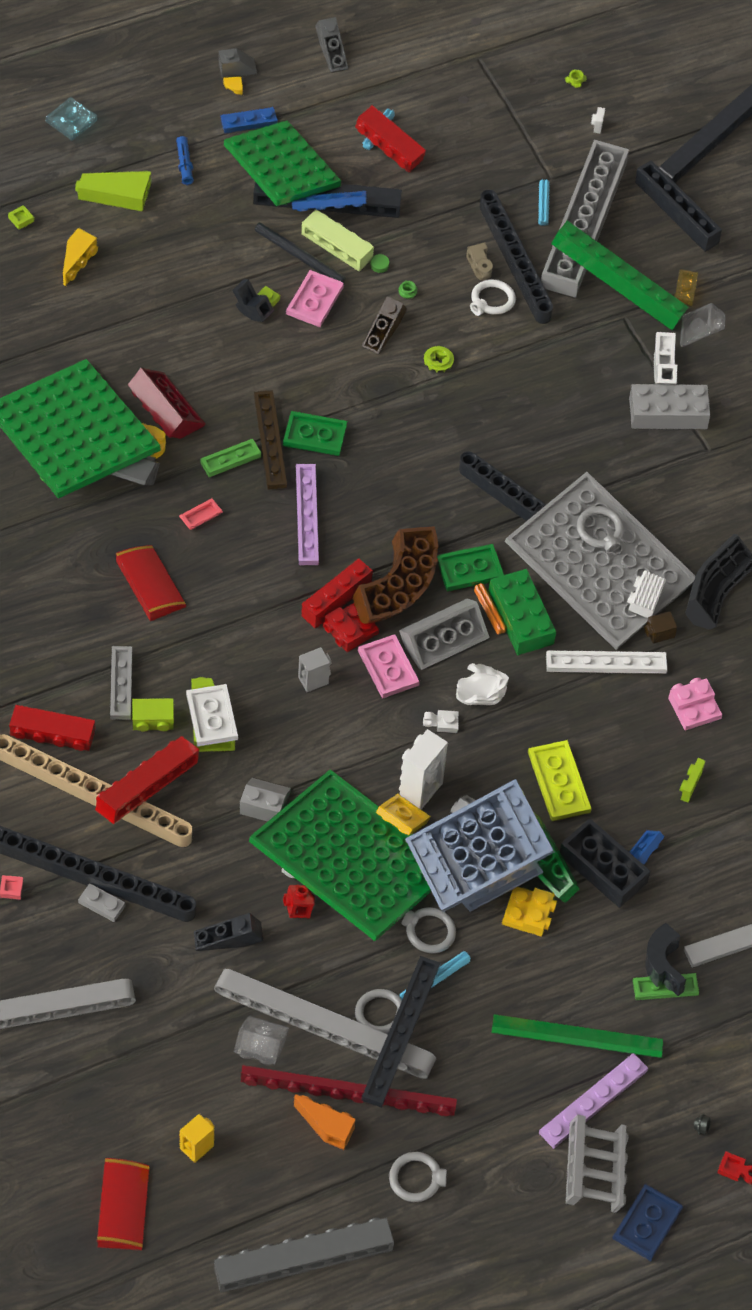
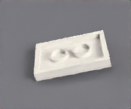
[186,684,238,746]

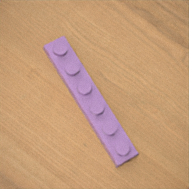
[296,464,319,565]
[539,1054,648,1149]

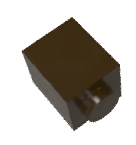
[645,611,677,644]

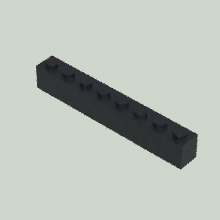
[253,182,402,218]

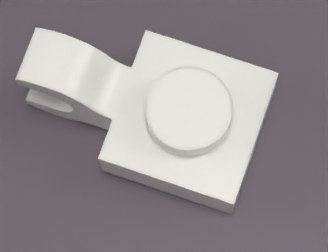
[423,710,458,733]

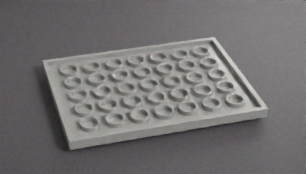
[505,472,695,650]

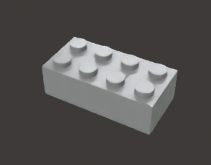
[629,384,710,429]

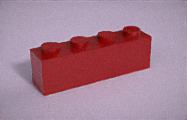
[355,105,426,172]
[301,559,373,628]
[9,705,96,751]

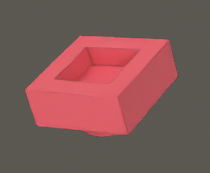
[0,875,23,900]

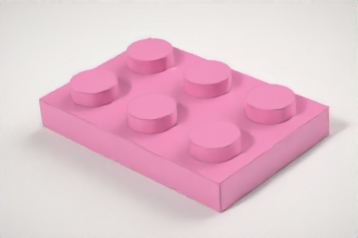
[286,270,344,327]
[358,634,419,699]

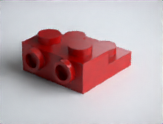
[323,603,379,652]

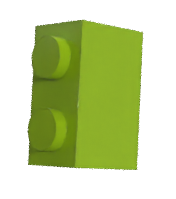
[133,698,174,732]

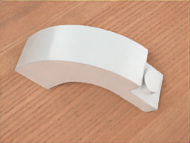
[654,332,677,385]

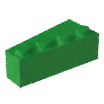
[534,813,580,903]

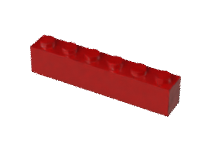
[95,736,200,824]

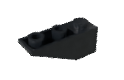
[194,913,263,951]

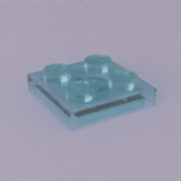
[46,97,97,140]

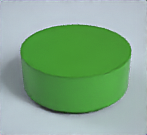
[371,254,389,273]

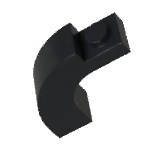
[645,923,686,996]

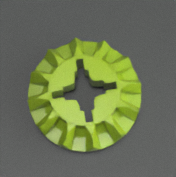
[424,346,454,372]

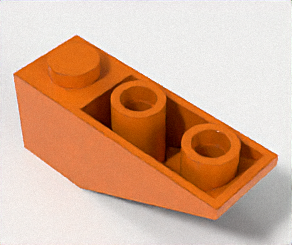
[294,1094,355,1150]

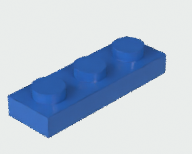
[221,107,277,133]

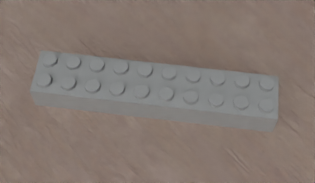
[541,140,629,298]

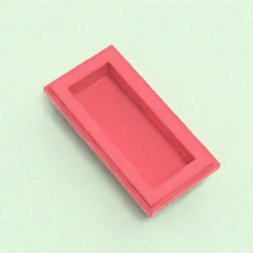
[179,498,223,530]

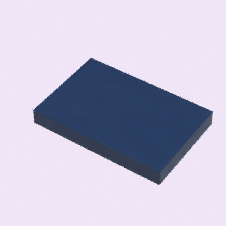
[612,1184,683,1261]

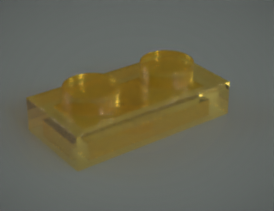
[675,269,698,306]

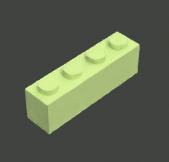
[302,210,374,271]

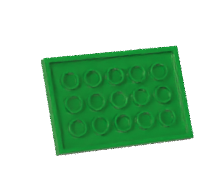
[224,121,341,206]

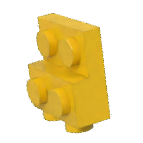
[502,887,557,937]

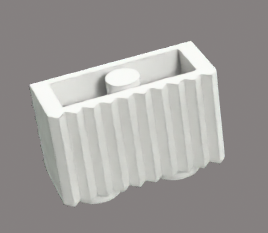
[627,571,666,618]

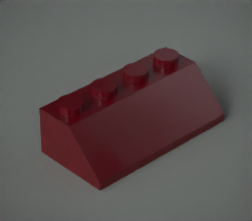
[128,368,205,439]

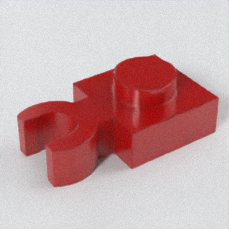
[717,1151,752,1184]

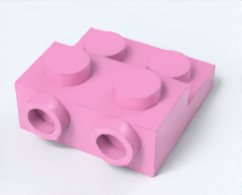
[668,678,722,730]

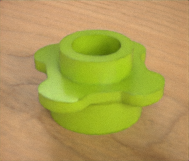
[565,70,587,88]

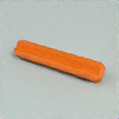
[474,583,507,634]

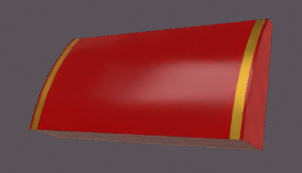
[116,545,186,621]
[97,1158,149,1250]

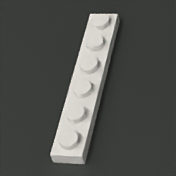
[546,651,667,673]

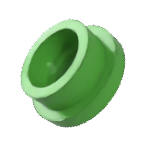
[399,281,417,299]

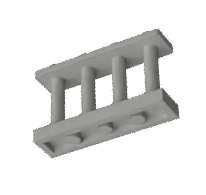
[566,1114,628,1213]

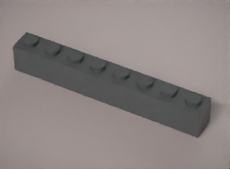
[214,1218,394,1293]

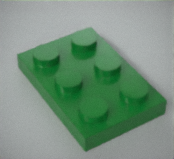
[283,411,347,456]
[437,544,504,591]

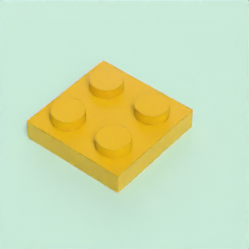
[376,794,431,835]

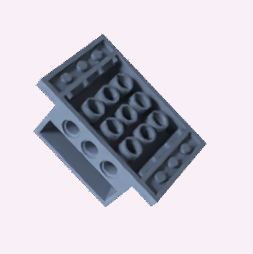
[405,779,554,912]

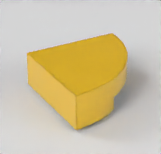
[223,77,243,95]

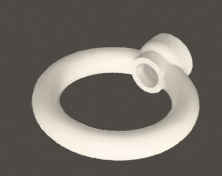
[470,280,516,316]

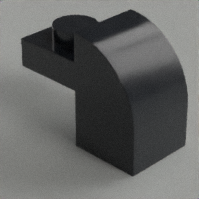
[232,279,275,322]

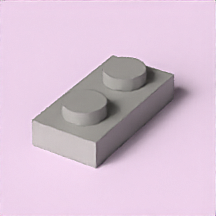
[78,883,125,922]

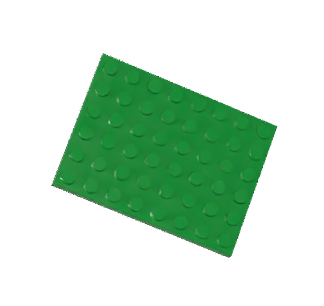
[0,359,161,499]
[249,769,431,941]

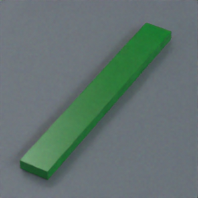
[492,1014,663,1058]

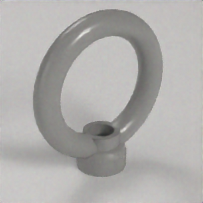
[577,506,624,553]
[401,907,456,953]
[355,989,402,1034]
[389,1152,447,1202]

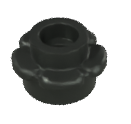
[694,1114,711,1135]

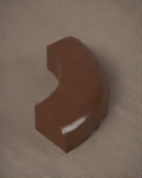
[353,526,438,624]

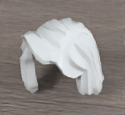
[456,663,509,705]

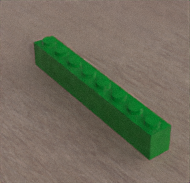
[551,220,688,330]

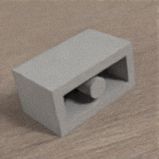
[298,647,331,692]

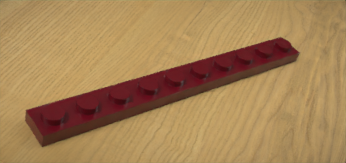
[241,1065,457,1116]

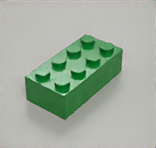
[488,569,556,655]

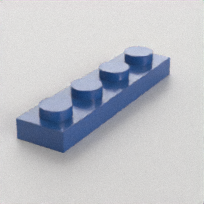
[292,191,367,211]

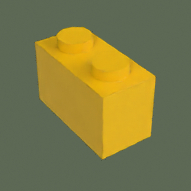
[180,1114,214,1163]

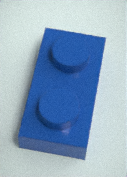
[629,830,664,864]

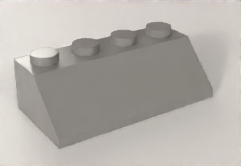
[399,599,490,670]

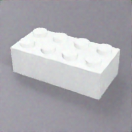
[399,729,448,810]

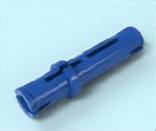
[176,136,194,185]

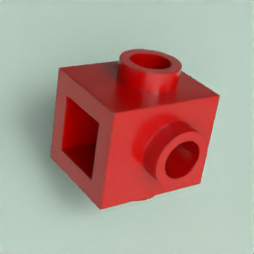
[283,885,315,918]

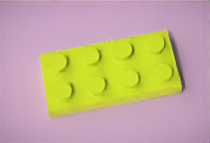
[528,740,591,821]

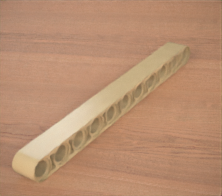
[0,734,192,847]

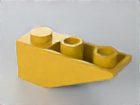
[63,228,98,286]

